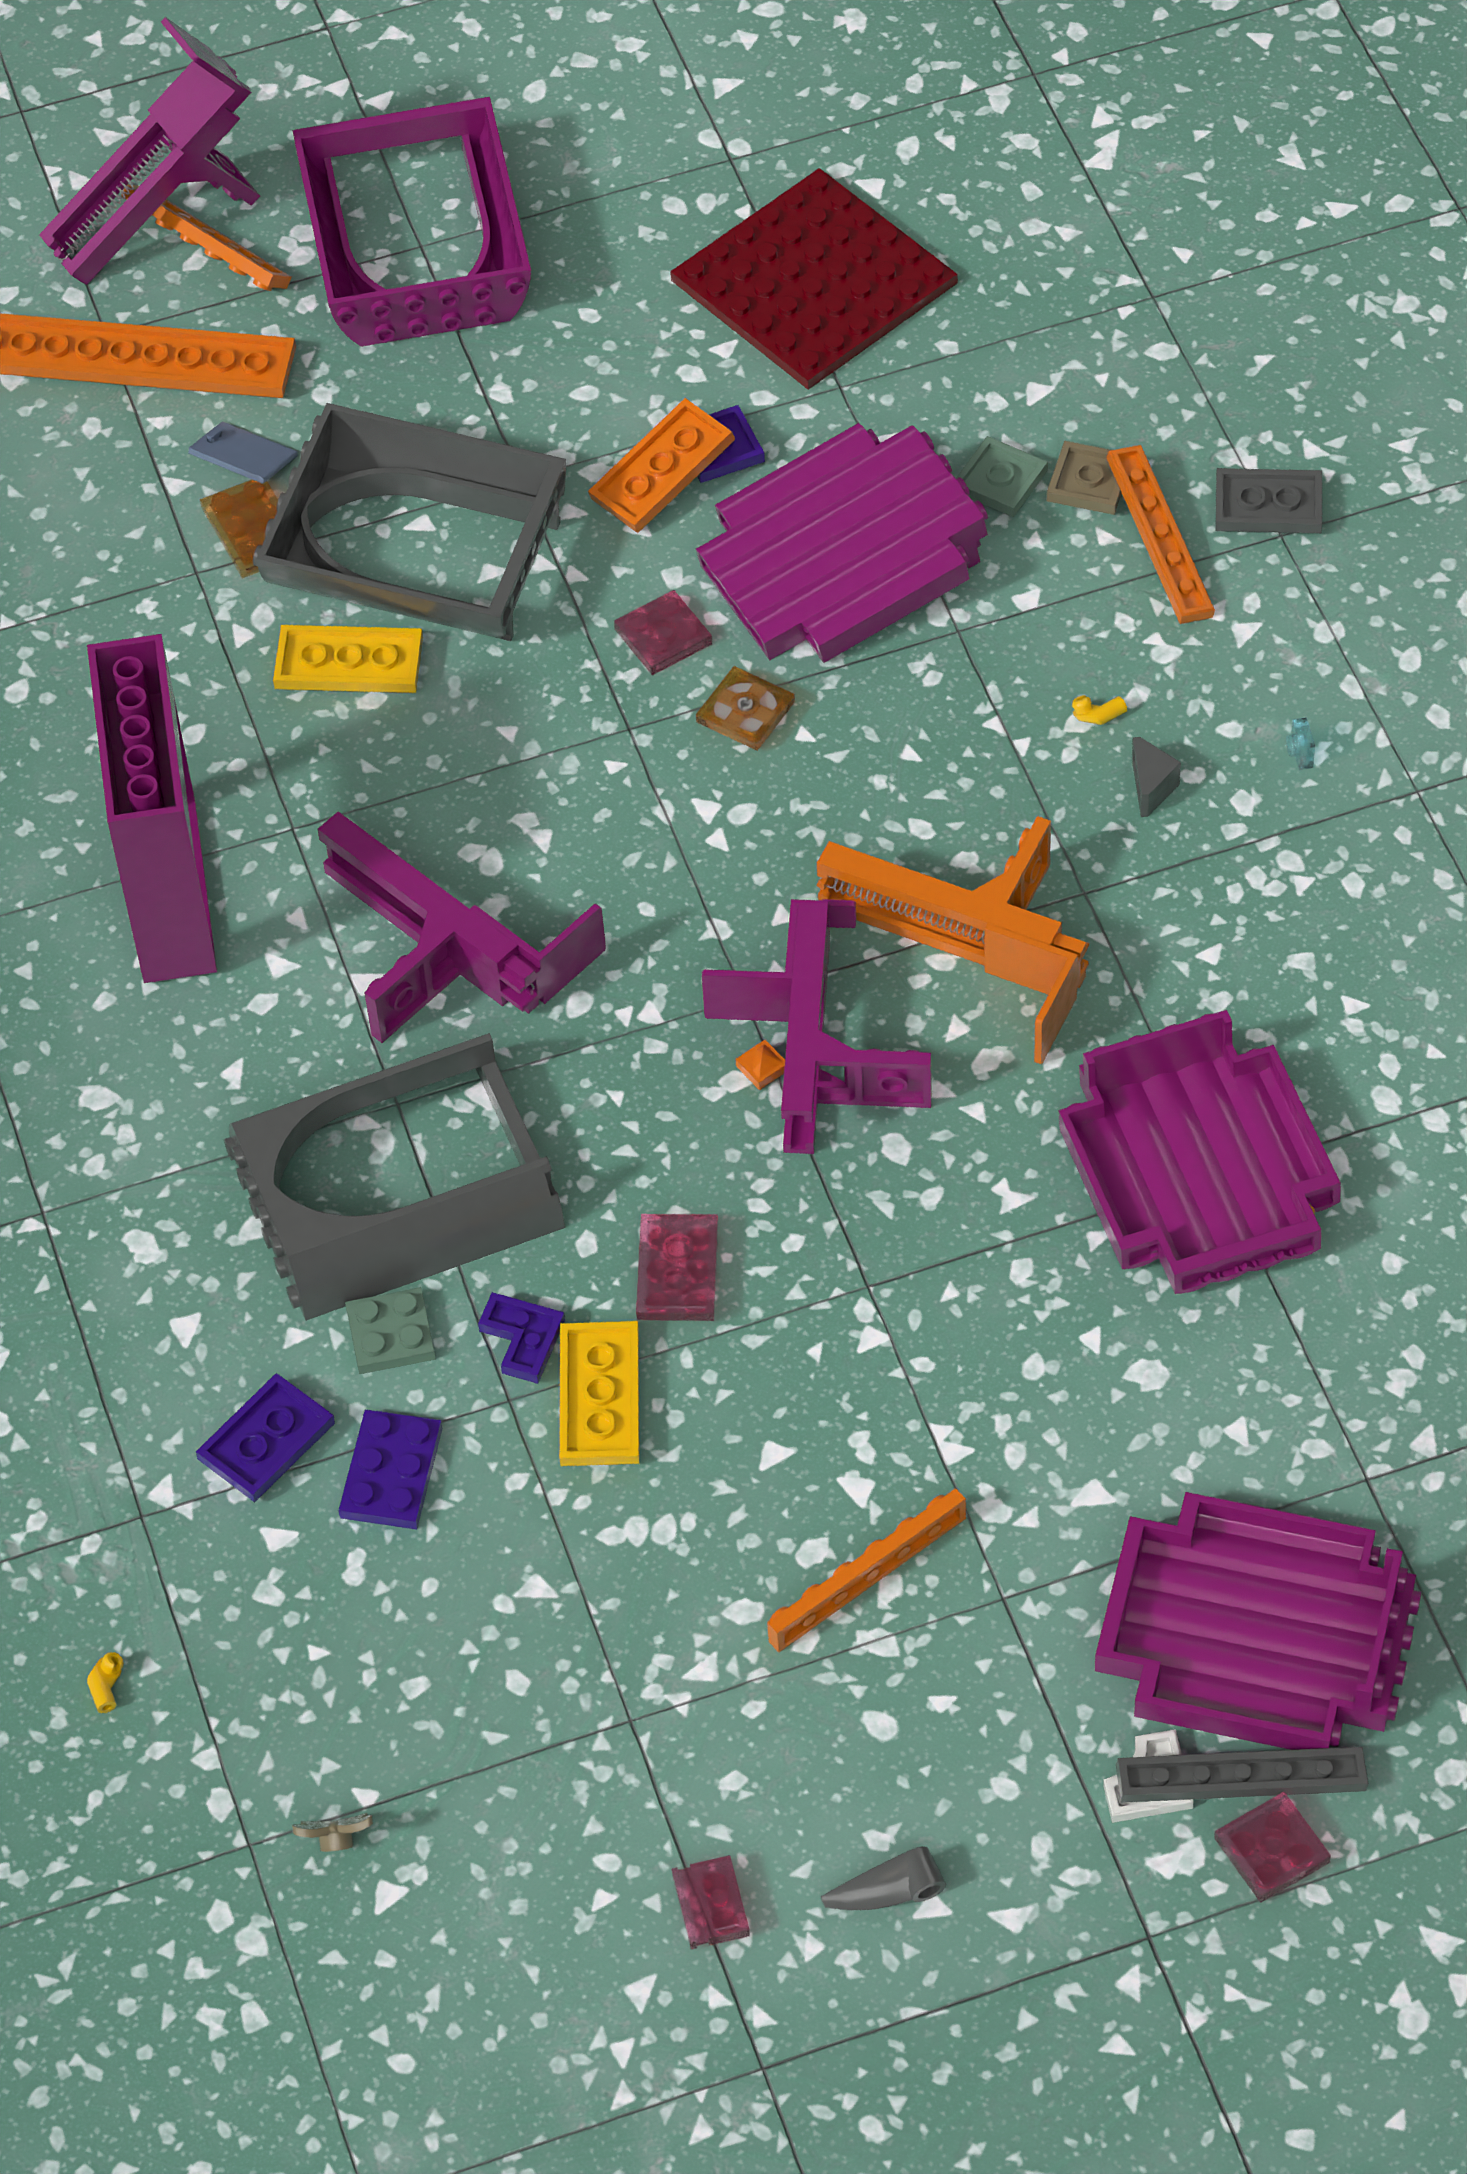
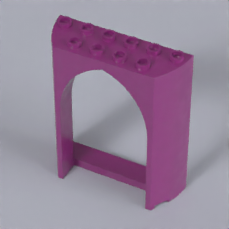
[292,97,531,347]

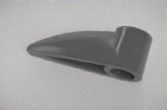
[821,1846,946,1910]

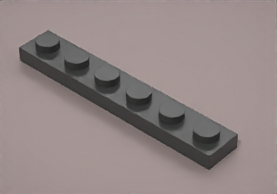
[1116,1747,1368,1803]

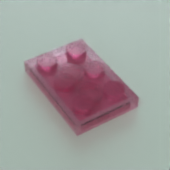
[636,1214,718,1321]

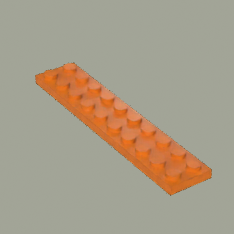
[0,313,296,398]

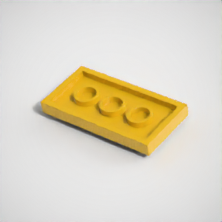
[273,625,423,693]
[559,1321,639,1466]

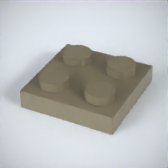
[1047,441,1122,515]

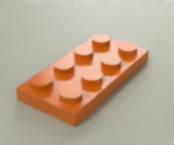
[588,398,735,533]

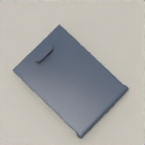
[188,421,298,484]

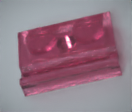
[671,1855,750,1950]

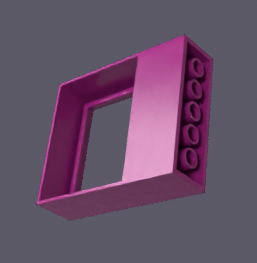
[87,634,217,983]

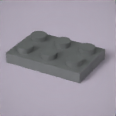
[1215,468,1322,533]

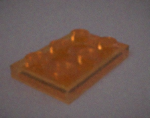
[200,479,278,579]

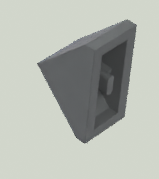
[1132,737,1181,817]

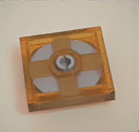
[696,666,795,751]

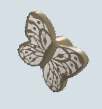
[292,1813,373,1852]

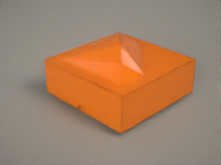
[736,1040,785,1090]

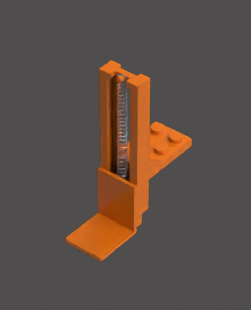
[817,816,1089,1065]

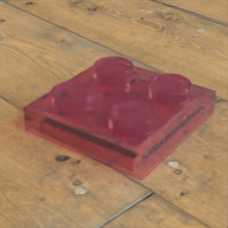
[614,590,712,675]
[1214,1792,1331,1903]

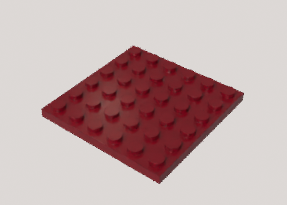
[670,168,958,390]

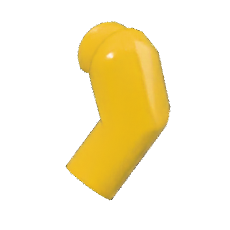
[1072,695,1127,725]
[87,1652,124,1713]

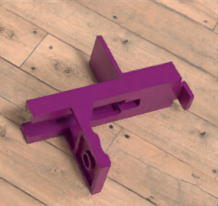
[702,899,932,1154]

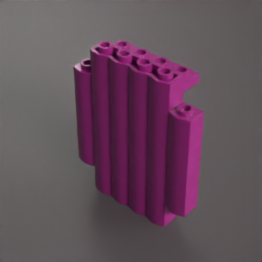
[695,423,988,663]
[1058,1010,1341,1294]
[1095,1492,1422,1750]

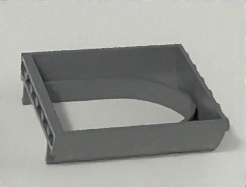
[253,403,566,641]
[224,1033,565,1321]

